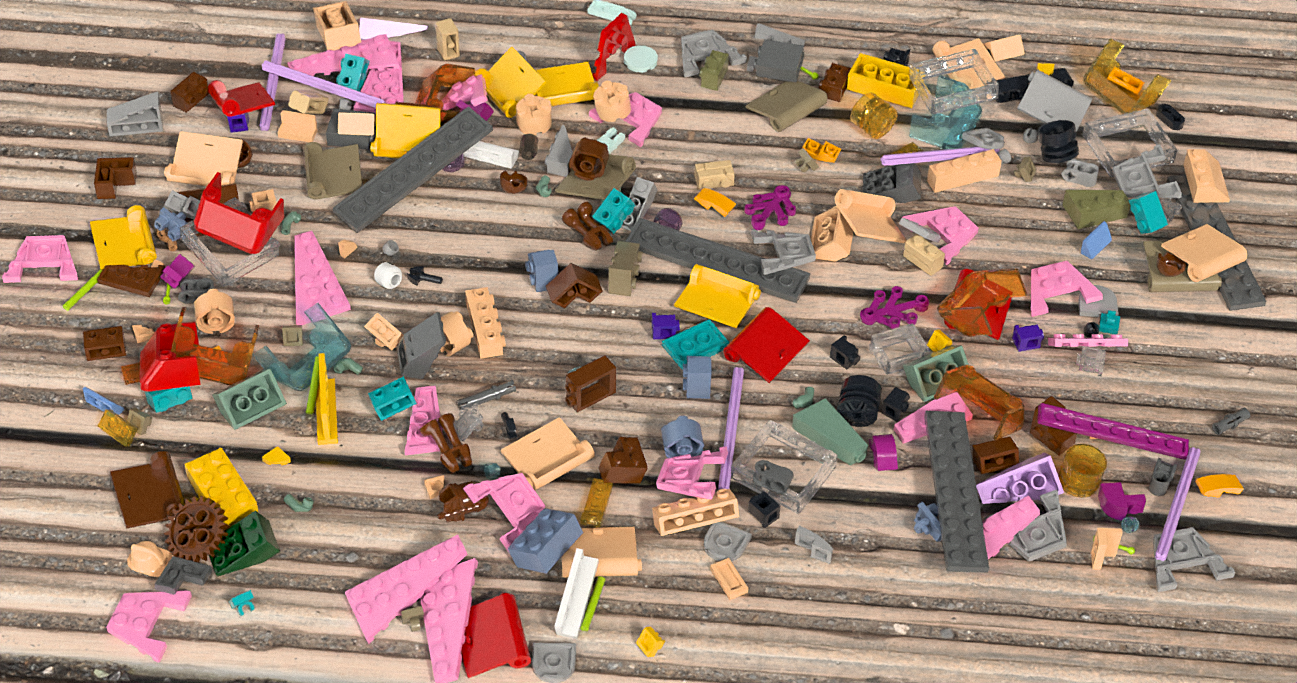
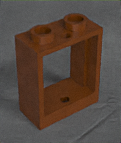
[565,355,616,413]

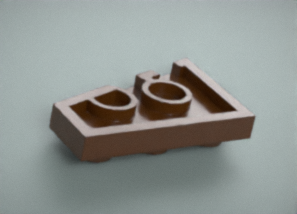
[97,265,166,297]

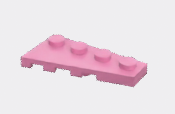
[1048,334,1128,347]
[405,385,443,455]
[894,387,973,444]
[982,495,1040,559]

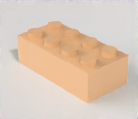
[313,1,361,50]

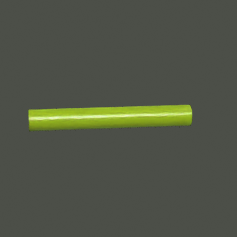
[63,270,102,311]
[306,356,320,415]
[580,576,605,632]

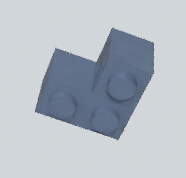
[525,249,558,292]
[683,356,711,399]

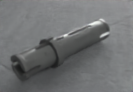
[457,380,516,412]

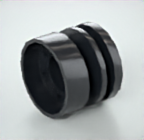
[1038,120,1079,163]
[837,375,882,427]

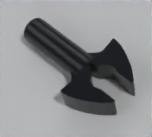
[407,266,443,286]
[501,412,517,439]

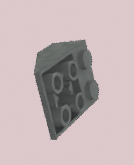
[863,163,921,203]
[396,312,446,379]

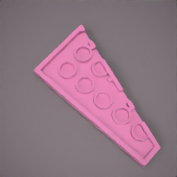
[345,535,467,643]

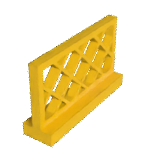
[316,353,338,445]

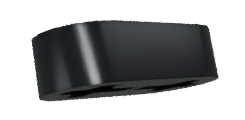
[1156,104,1185,130]

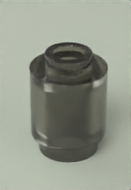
[520,134,539,160]

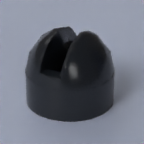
[1083,322,1100,338]

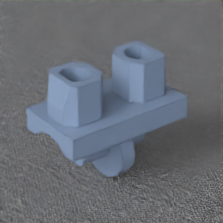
[154,207,189,242]
[914,502,942,542]

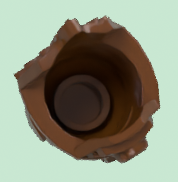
[437,481,489,522]

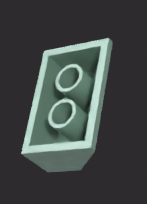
[903,345,974,402]
[212,369,287,430]

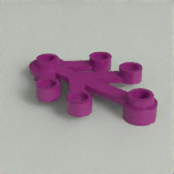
[744,185,796,230]
[860,286,929,330]

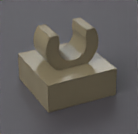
[795,148,819,173]
[1014,156,1036,182]
[282,325,303,346]
[126,408,152,435]
[400,606,424,632]

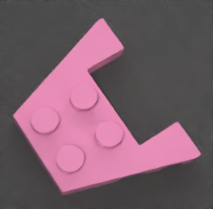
[438,74,488,121]
[589,92,662,147]
[902,206,979,265]
[2,235,78,283]
[1031,261,1103,317]
[656,447,728,499]
[464,473,545,552]
[107,591,192,663]

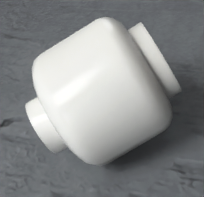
[374,262,402,289]

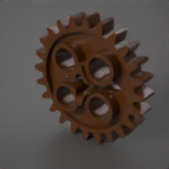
[164,496,229,563]

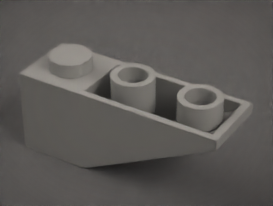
[545,125,573,177]
[621,177,658,231]

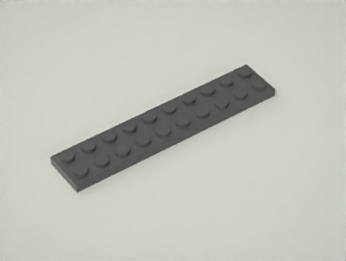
[333,107,493,233]
[1166,174,1266,311]
[625,218,811,303]
[924,411,989,573]

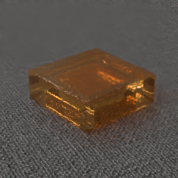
[121,362,140,385]

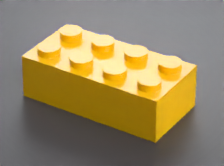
[847,53,925,108]
[184,448,259,531]

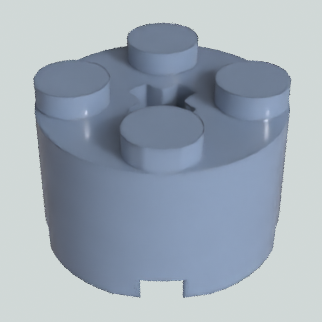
[661,416,704,458]

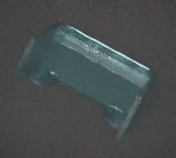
[909,75,982,150]
[252,303,351,391]

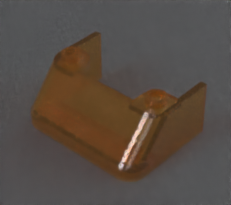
[415,64,475,127]
[937,268,1028,337]
[171,307,259,385]
[934,365,1025,440]

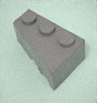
[107,91,163,136]

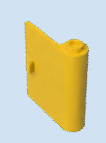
[473,46,547,118]
[535,62,599,106]
[371,103,441,158]
[90,205,157,270]
[674,264,761,328]

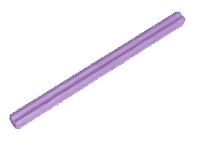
[259,33,285,131]
[262,60,385,108]
[880,147,1000,166]
[718,367,744,490]
[1155,447,1201,561]

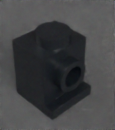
[883,48,911,66]
[830,335,861,370]
[881,387,910,422]
[748,491,781,529]

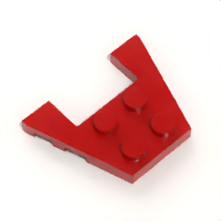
[592,13,636,81]

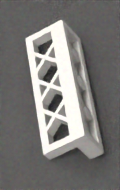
[460,141,519,169]
[555,548,599,639]

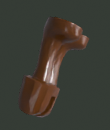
[562,201,613,251]
[420,413,472,474]

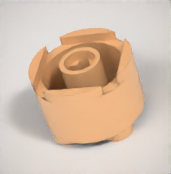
[594,81,631,122]
[516,94,551,135]
[194,289,235,334]
[440,311,473,356]

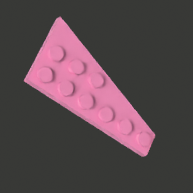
[287,34,400,76]
[354,41,404,114]
[295,231,351,325]
[420,558,478,683]

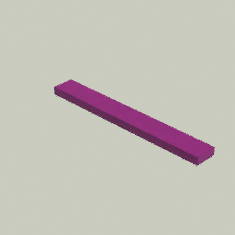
[1037,403,1189,460]

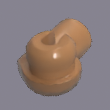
[156,229,178,251]

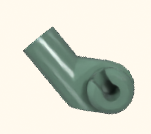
[536,175,552,198]
[281,211,301,235]
[333,358,363,375]
[793,387,814,409]
[284,494,314,512]

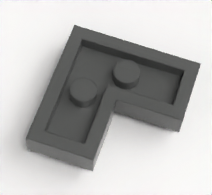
[155,556,212,595]

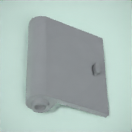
[1017,69,1092,131]

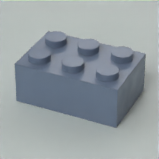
[507,508,583,573]

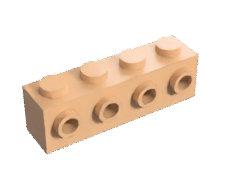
[927,149,1001,193]
[465,287,506,359]
[652,489,739,536]

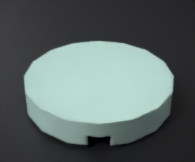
[624,45,658,73]

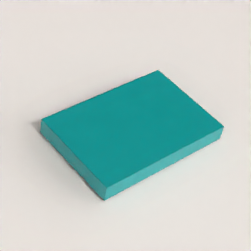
[661,319,730,370]

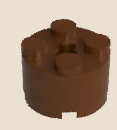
[569,137,609,181]

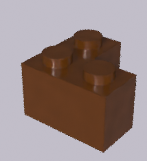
[94,157,137,199]
[546,263,603,308]
[1030,396,1077,456]
[598,437,648,483]

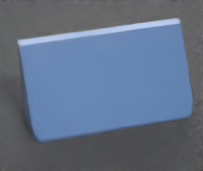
[1081,221,1112,259]
[83,387,124,418]

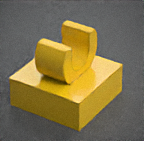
[927,329,953,352]
[636,626,666,657]

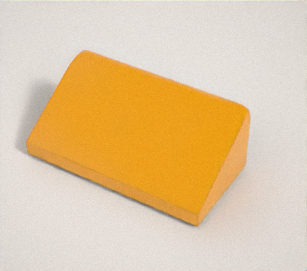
[1107,67,1145,94]

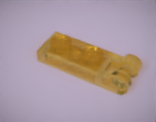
[580,478,613,528]

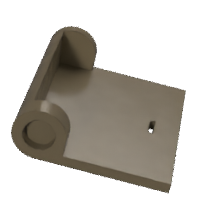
[746,81,827,132]
[304,142,363,200]
[555,154,636,200]
[1143,241,1222,292]

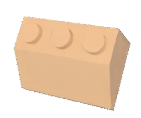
[1183,149,1230,203]
[810,206,854,262]

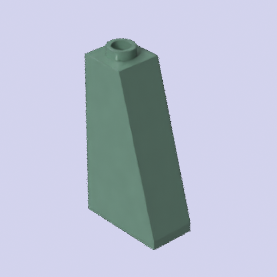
[792,399,868,466]

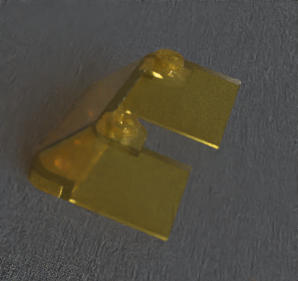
[1083,38,1172,116]

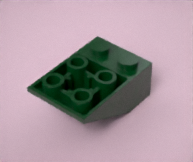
[209,511,280,577]

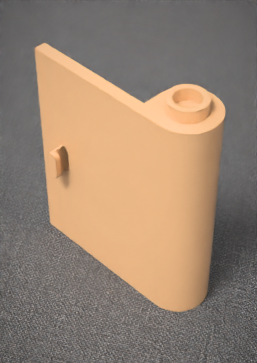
[933,38,1005,93]
[164,131,243,186]
[835,189,907,243]
[1161,224,1247,282]
[501,417,595,490]
[562,527,642,578]

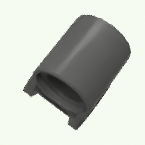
[178,278,215,304]
[1149,457,1178,496]
[753,460,794,494]

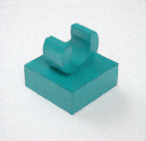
[1099,310,1120,334]
[229,590,254,616]

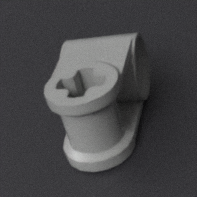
[1062,159,1099,187]

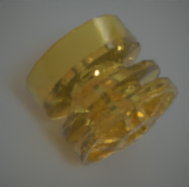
[850,92,897,139]
[1058,444,1107,498]

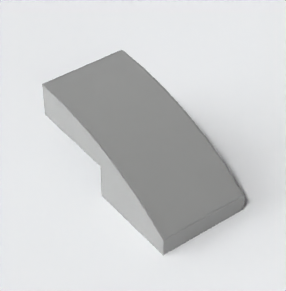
[164,190,200,219]
[795,526,833,564]

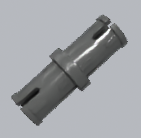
[1212,407,1250,435]

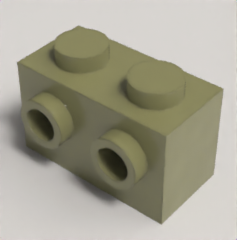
[699,50,729,91]

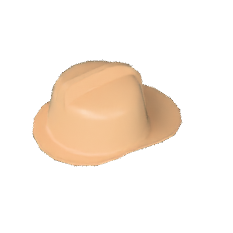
[127,541,175,578]

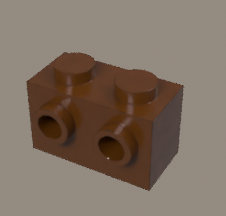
[819,63,851,102]
[170,72,209,113]
[83,326,126,361]
[972,436,1019,474]

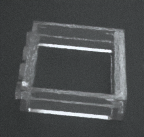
[910,49,999,115]
[1083,109,1177,178]
[180,197,280,287]
[731,420,838,514]

